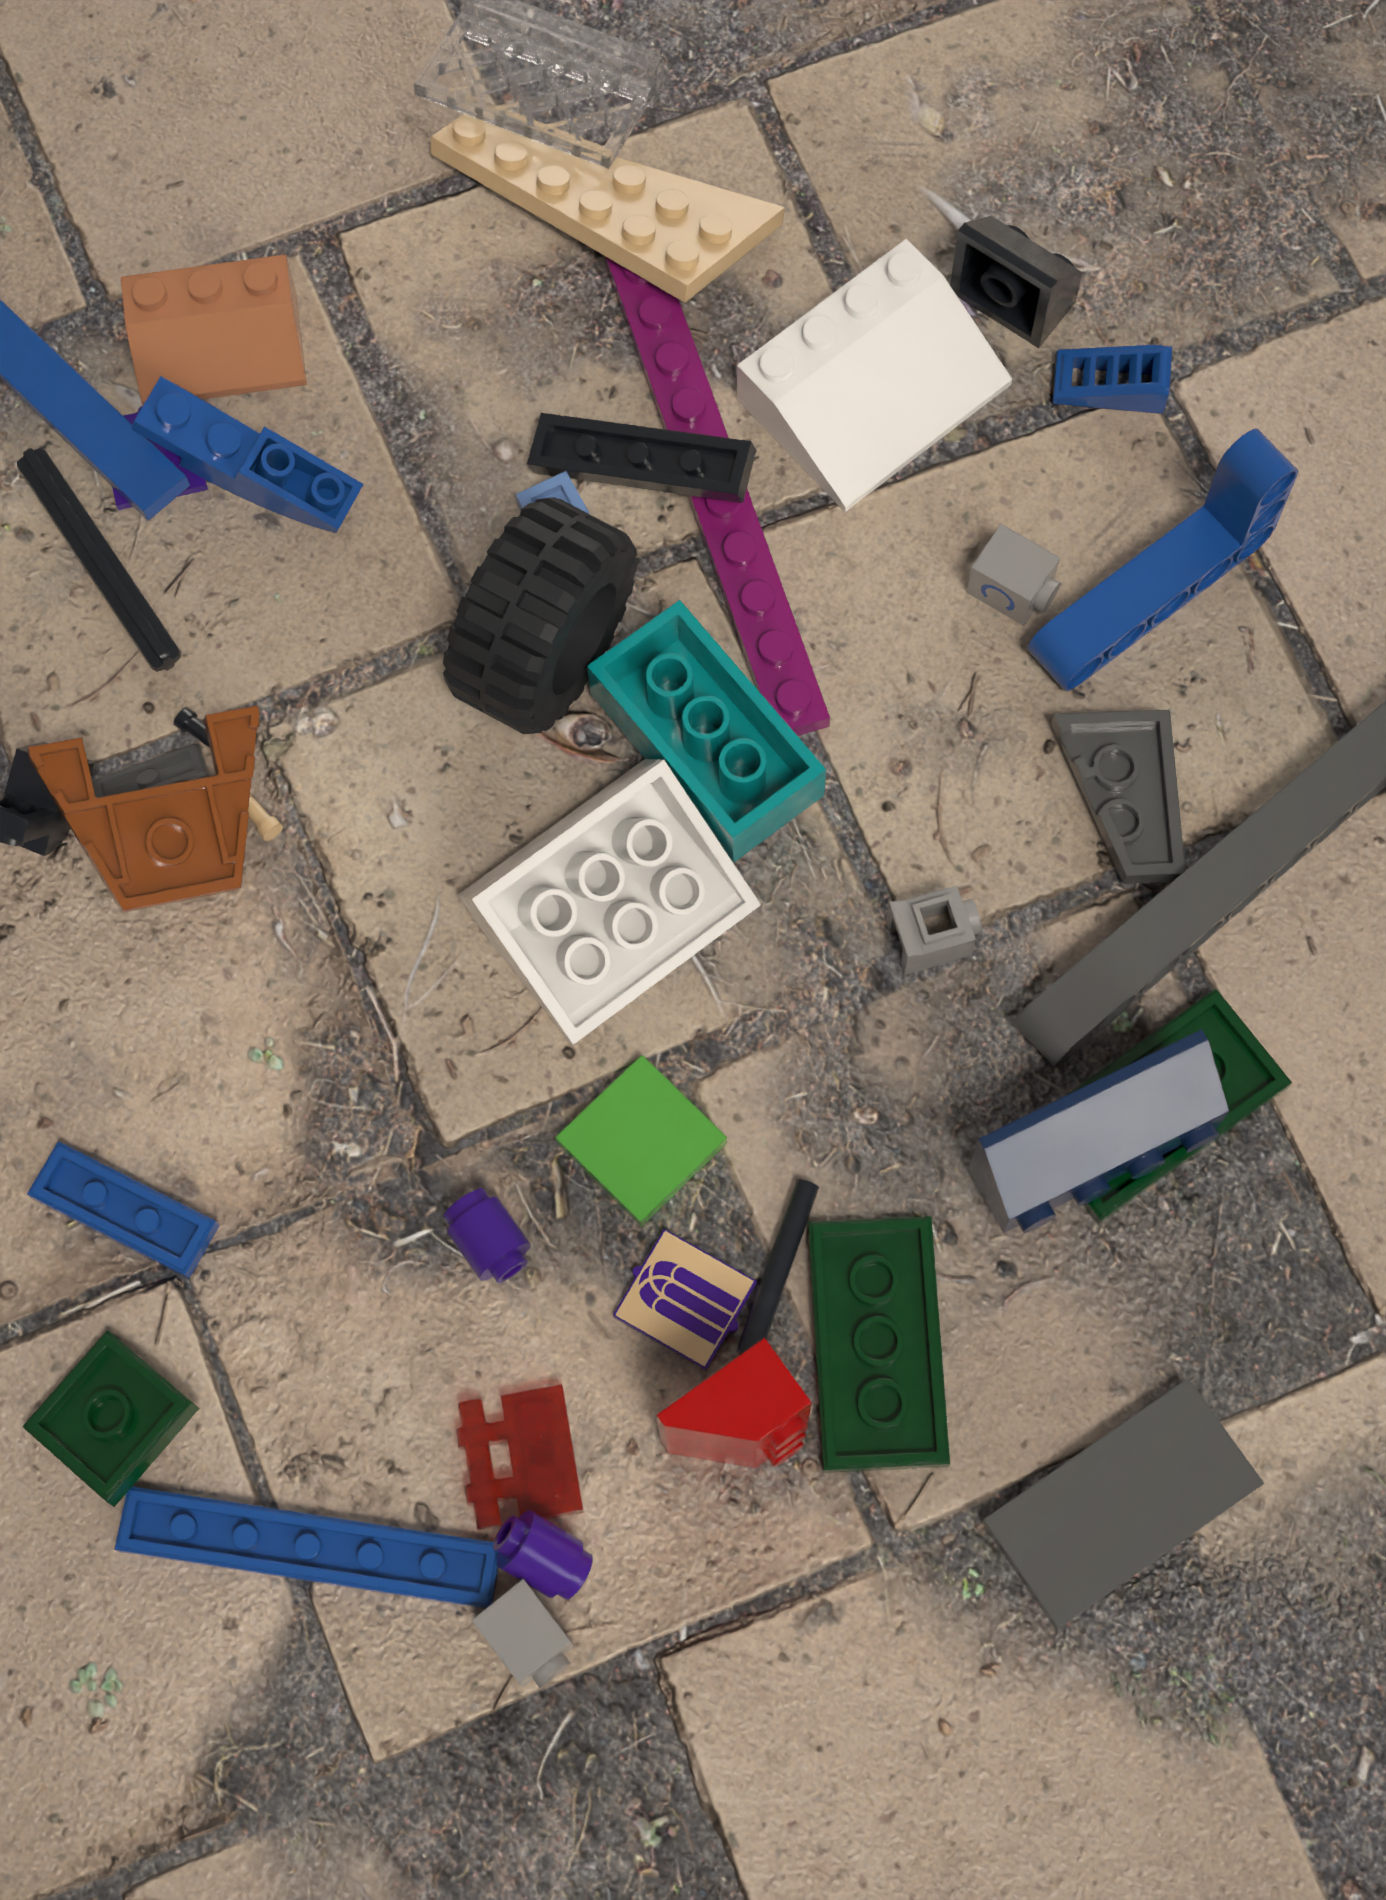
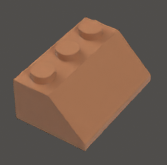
[121,254,307,405]

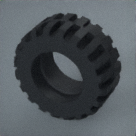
[443,497,638,734]

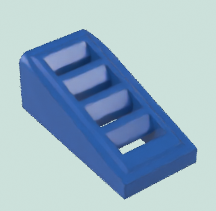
[1052,345,1172,414]

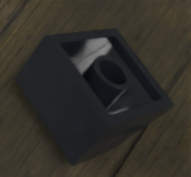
[950,216,1083,348]

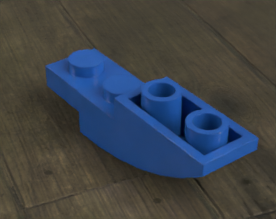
[132,376,364,533]

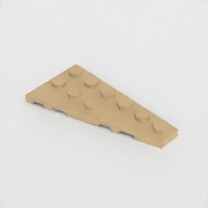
[431,112,785,303]

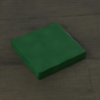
[22,1330,200,1507]

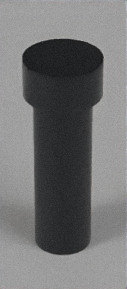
[173,707,210,748]

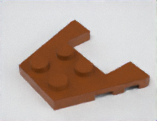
[27,705,260,913]

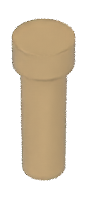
[248,794,283,841]

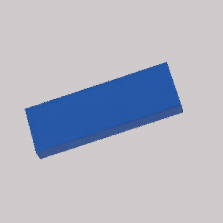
[27,1141,219,1279]

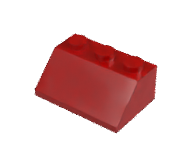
[656,1338,812,1468]

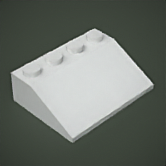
[737,239,1012,512]
[458,759,761,1045]

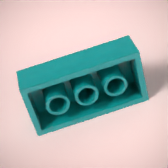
[587,600,827,863]

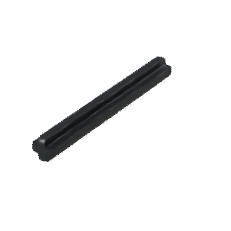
[17,448,181,672]

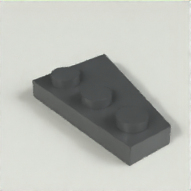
[1051,710,1186,884]

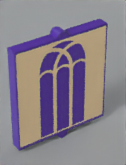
[613,1229,757,1371]

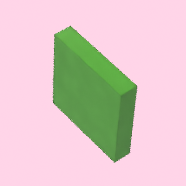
[555,1055,727,1227]

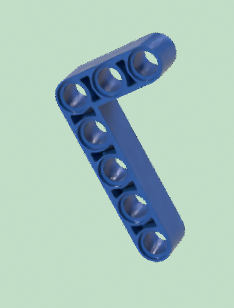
[1027,428,1299,691]

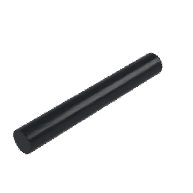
[736,1179,819,1355]

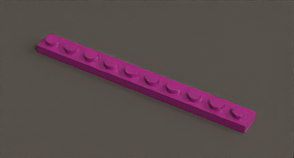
[605,256,830,736]

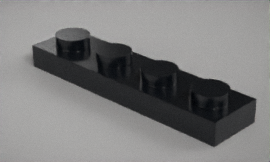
[527,413,757,503]

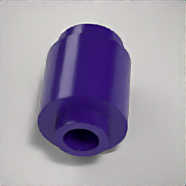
[443,1188,531,1283]
[493,1510,593,1600]

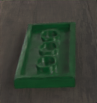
[1065,989,1292,1225]
[808,1216,950,1473]

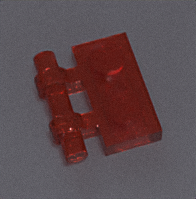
[455,1384,584,1530]

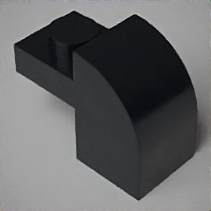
[0,742,95,856]

